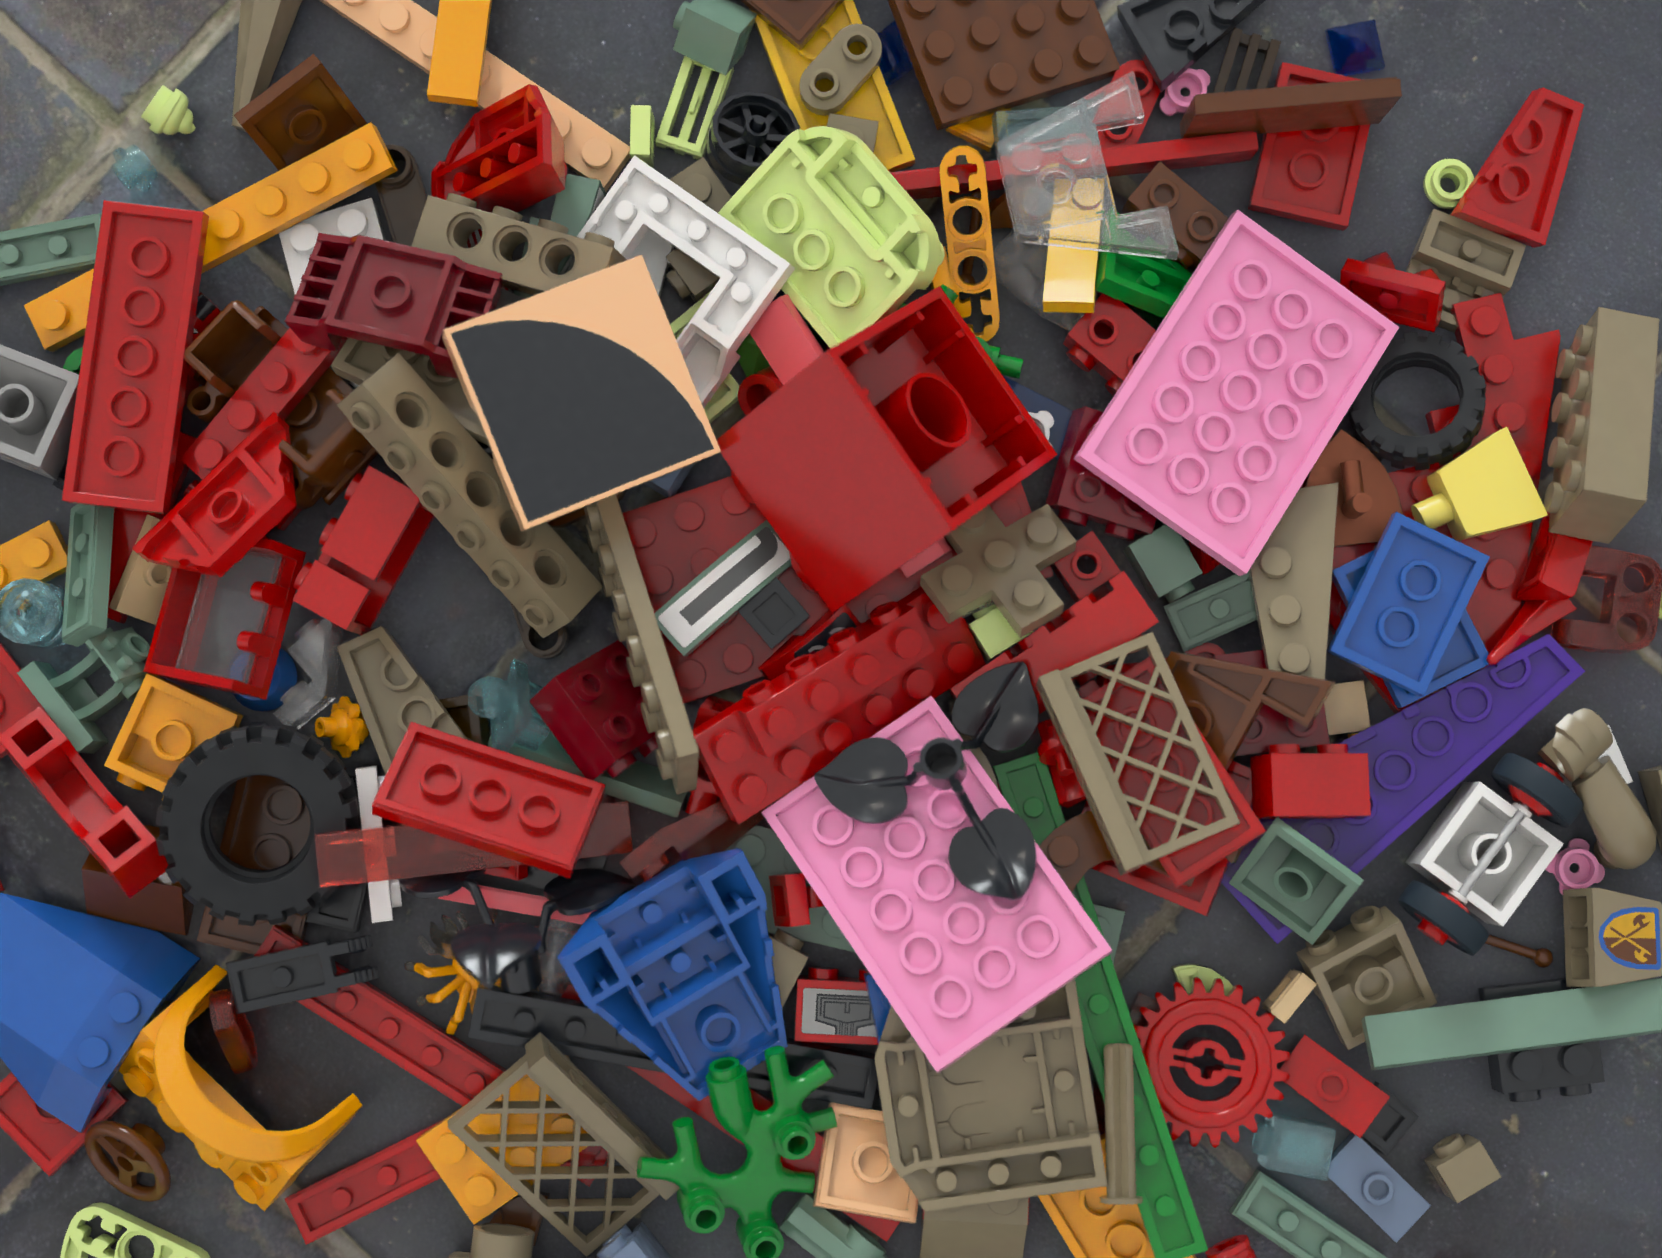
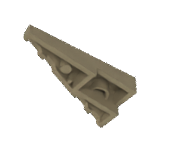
[232,0,302,132]

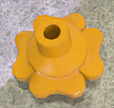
[315,696,369,758]

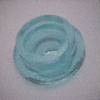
[111,144,158,193]

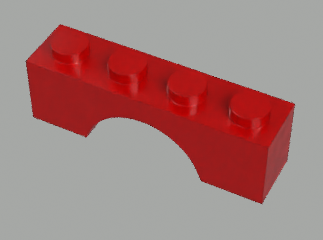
[0,706,168,899]

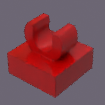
[769,873,824,927]

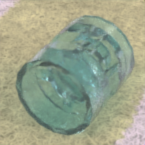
[0,578,66,648]

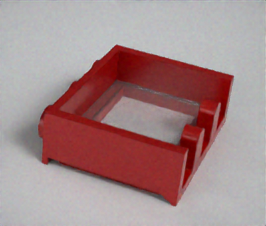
[143,538,306,700]

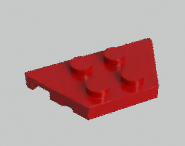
[132,411,296,578]

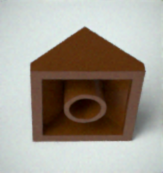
[81,824,194,936]

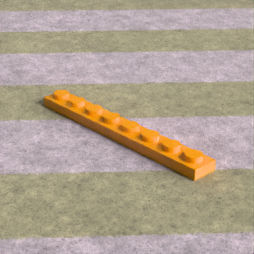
[24,122,398,352]

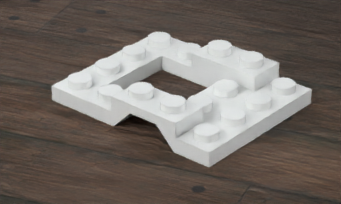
[566,155,795,408]

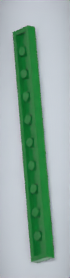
[993,752,1208,1258]

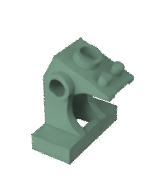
[17,627,150,754]

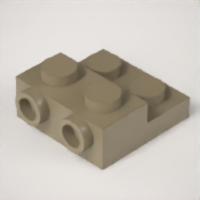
[1296,906,1437,1050]

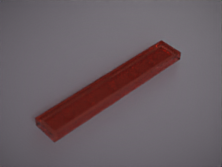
[314,800,633,888]

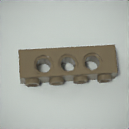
[412,193,627,296]

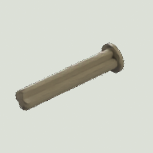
[1100,1043,1143,1204]

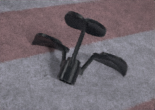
[814,662,1039,900]
[399,850,636,994]

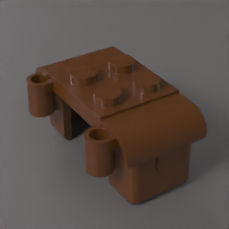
[184,300,379,509]

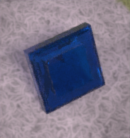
[1325,20,1385,76]
[878,21,913,87]

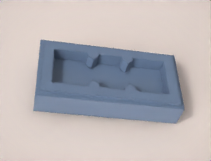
[1319,1133,1431,1243]

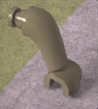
[1537,708,1657,870]

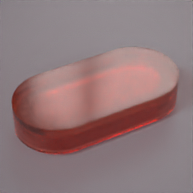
[209,988,258,1074]

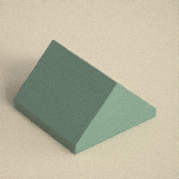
[1229,817,1364,945]

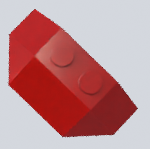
[431,84,567,213]

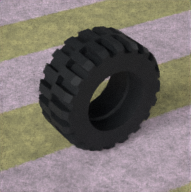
[156,722,361,926]

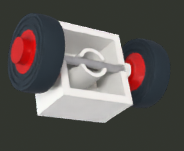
[1398,753,1584,956]

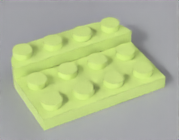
[718,126,945,348]

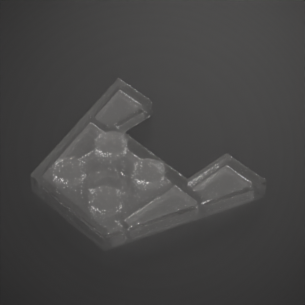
[996,71,1179,260]

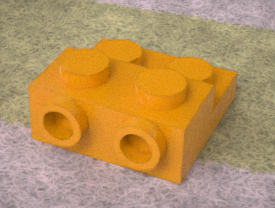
[104,673,244,800]

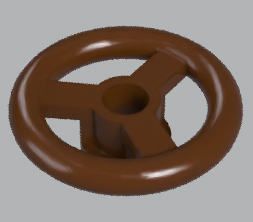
[84,1121,171,1202]

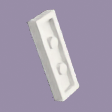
[355,765,402,923]

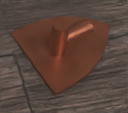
[1305,429,1403,547]

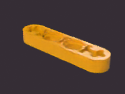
[940,145,1000,341]

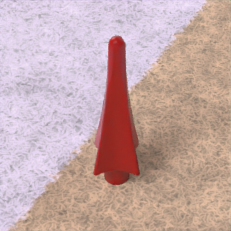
[1487,598,1577,665]

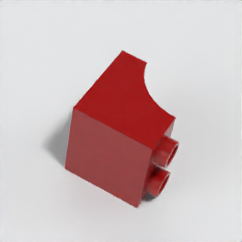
[717,286,1058,613]

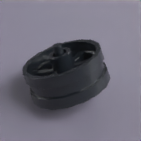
[707,91,800,186]

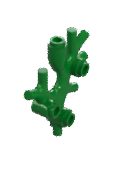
[637,1046,837,1258]

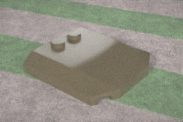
[874,979,1108,1212]

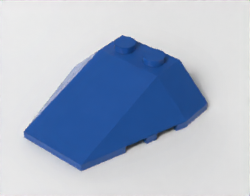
[557,848,787,1101]
[0,893,201,1133]

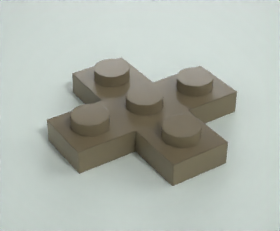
[920,504,1077,638]

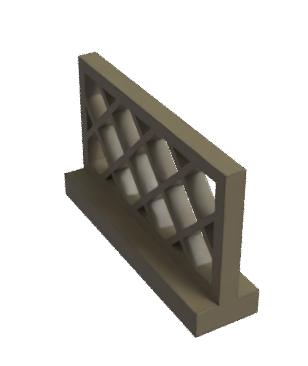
[1036,632,1240,876]
[447,1032,679,1257]

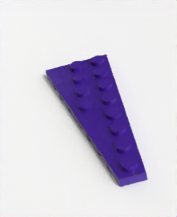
[1221,634,1585,944]

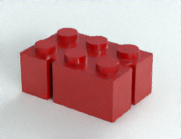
[293,466,435,635]

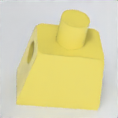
[1412,427,1548,541]

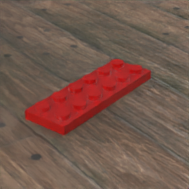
[62,200,209,514]

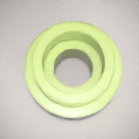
[1424,159,1474,209]

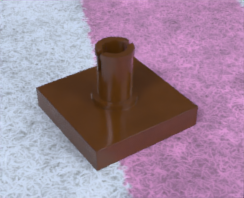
[234,53,368,171]

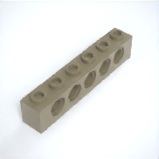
[337,352,603,638]

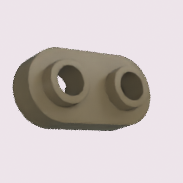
[799,24,882,115]

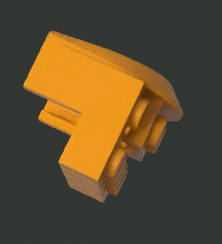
[119,965,363,1211]

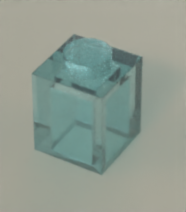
[1252,1112,1336,1181]

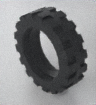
[1349,332,1486,470]

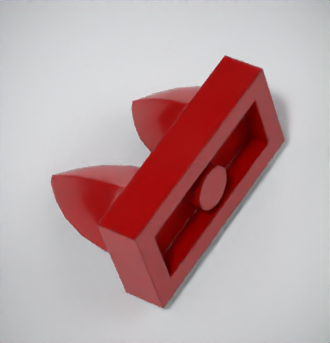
[1340,251,1446,332]

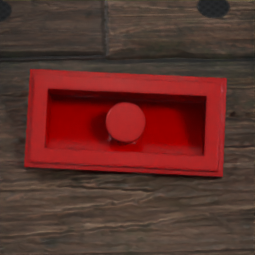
[1517,512,1593,601]

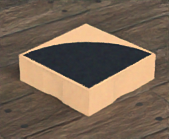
[442,255,721,532]

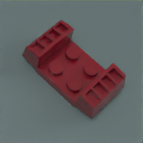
[285,233,502,379]

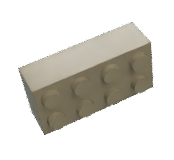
[1544,307,1659,544]

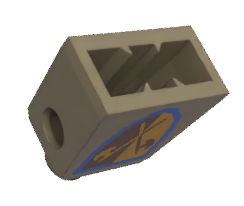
[1563,888,1662,987]

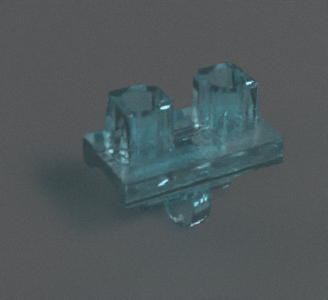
[468,658,550,752]

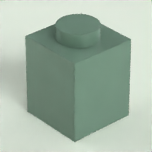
[673,0,757,76]
[1123,524,1203,604]

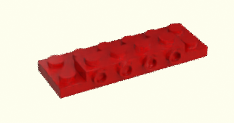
[692,587,986,824]

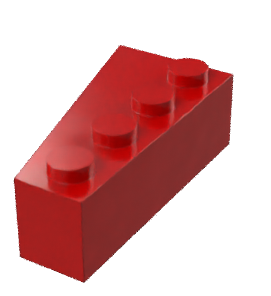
[948,571,1159,714]

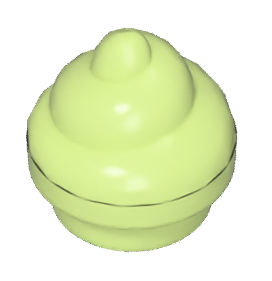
[141,85,195,135]

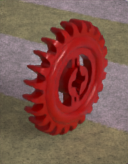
[1133,977,1290,1148]

